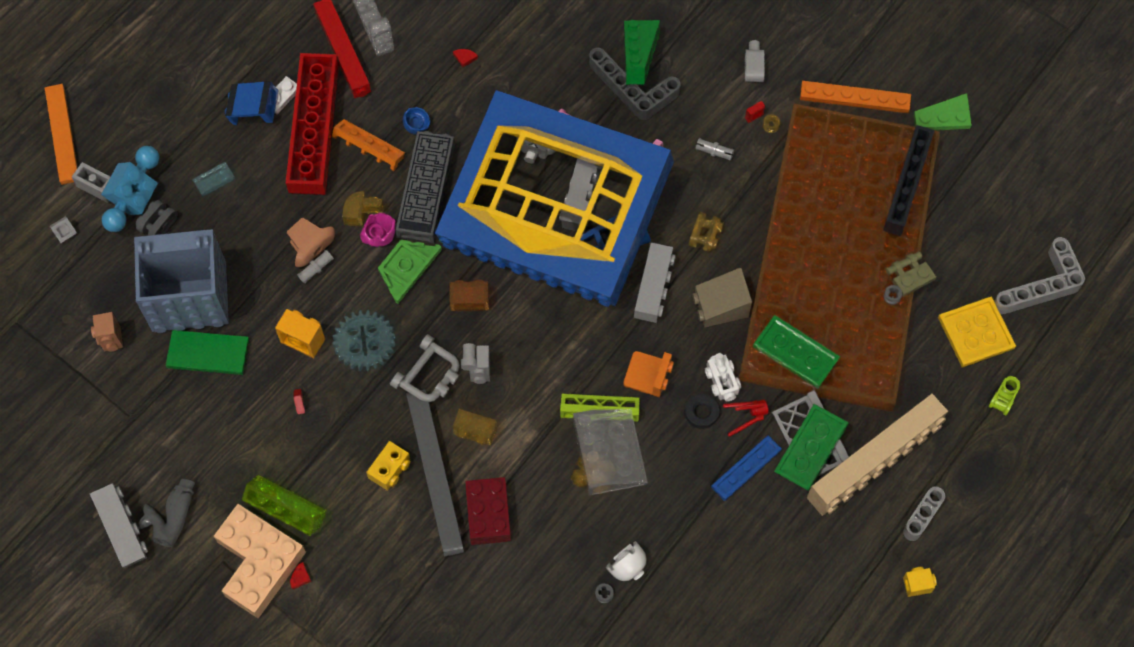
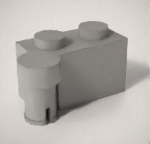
[461,343,490,384]

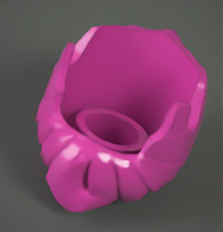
[360,213,396,247]

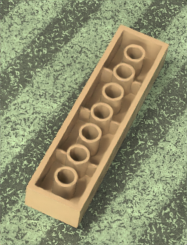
[807,394,948,516]

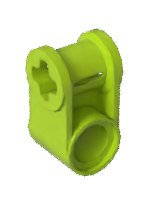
[988,376,1020,416]

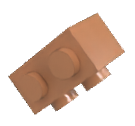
[91,312,123,352]

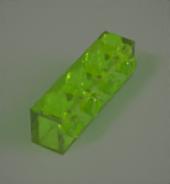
[242,475,327,536]

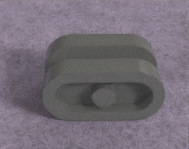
[136,200,178,236]

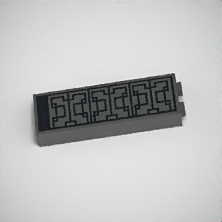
[396,131,455,244]

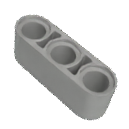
[903,487,945,541]

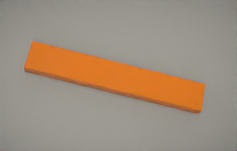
[45,84,77,185]

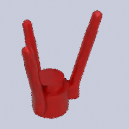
[723,400,768,436]

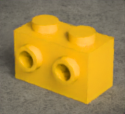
[366,441,411,491]

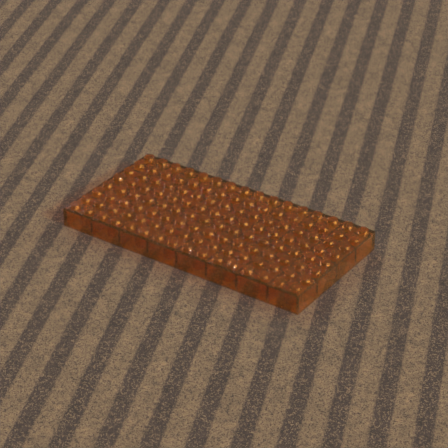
[739,104,940,412]

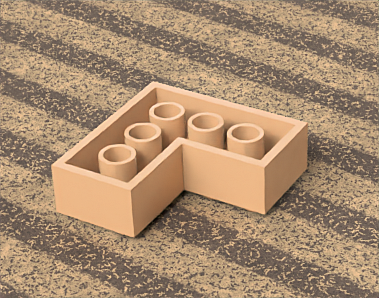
[214,504,306,618]

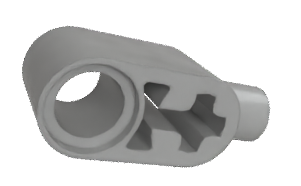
[745,40,764,82]

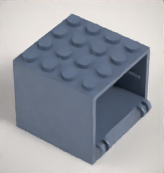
[134,229,229,333]

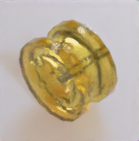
[763,114,780,133]

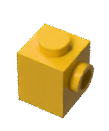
[903,567,937,597]

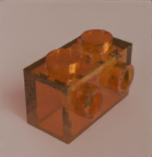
[450,280,489,311]

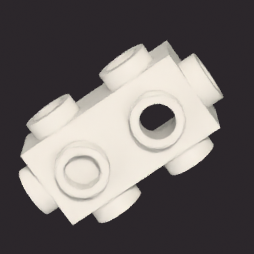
[705,353,741,401]

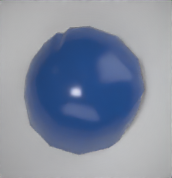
[402,107,430,135]

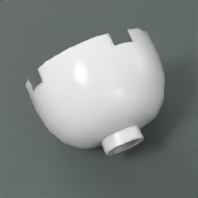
[606,541,647,581]

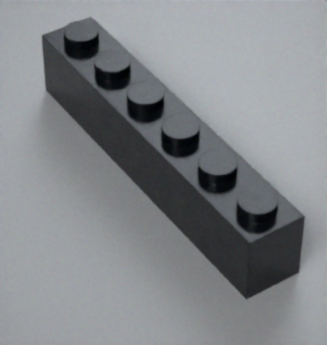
[883,125,935,236]

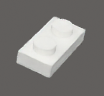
[275,76,297,114]

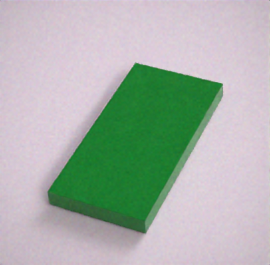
[753,315,840,389]
[166,330,249,375]
[774,404,849,491]

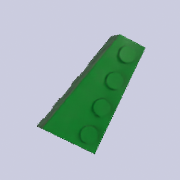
[624,20,660,85]

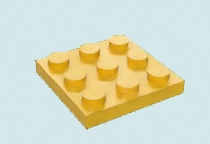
[938,296,1016,368]

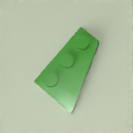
[914,93,972,130]

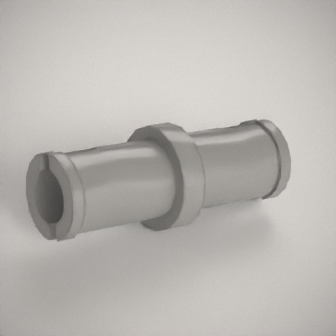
[696,138,734,161]
[297,250,334,284]

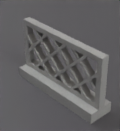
[772,390,849,476]

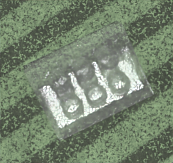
[573,409,648,495]

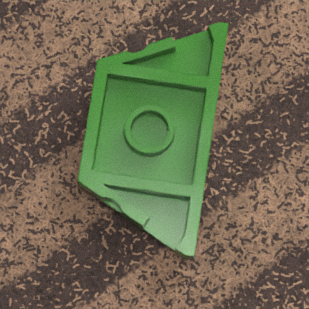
[378,240,442,304]

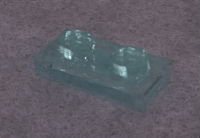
[192,162,235,197]

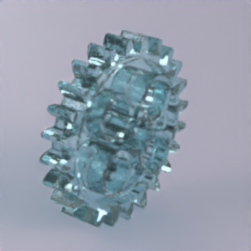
[333,310,396,371]

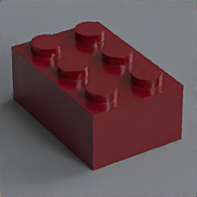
[465,477,511,545]

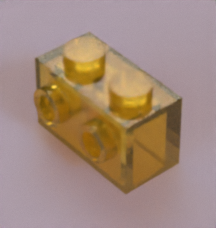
[453,409,497,445]

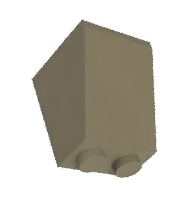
[692,268,752,327]

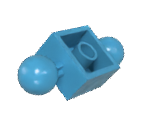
[101,146,160,232]

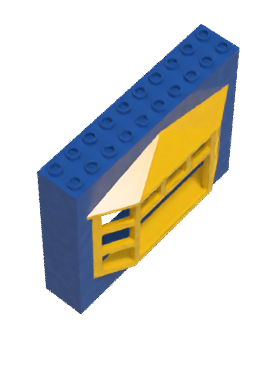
[435,90,674,307]

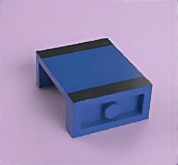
[225,81,279,125]

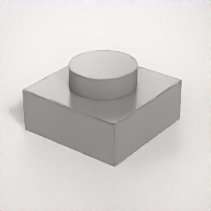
[49,216,77,243]

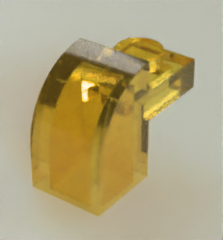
[342,191,384,226]

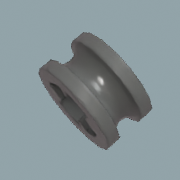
[884,285,902,305]
[595,583,614,603]

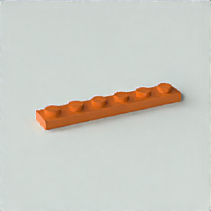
[800,81,911,113]

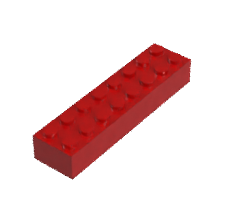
[286,53,339,195]

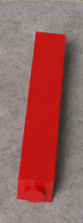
[313,0,371,99]

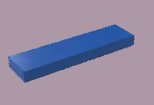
[711,435,782,501]

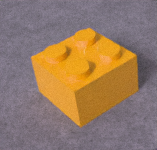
[275,309,325,358]

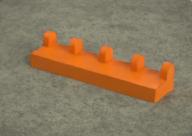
[332,119,405,171]

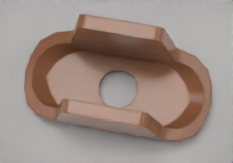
[287,218,335,267]

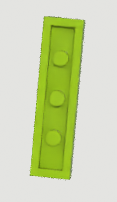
[560,394,639,422]

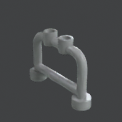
[390,334,459,402]

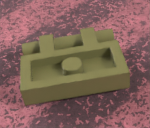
[886,251,936,297]

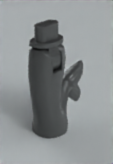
[138,479,195,547]

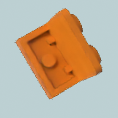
[624,351,674,397]

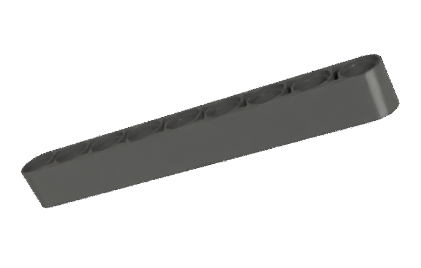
[406,389,464,557]

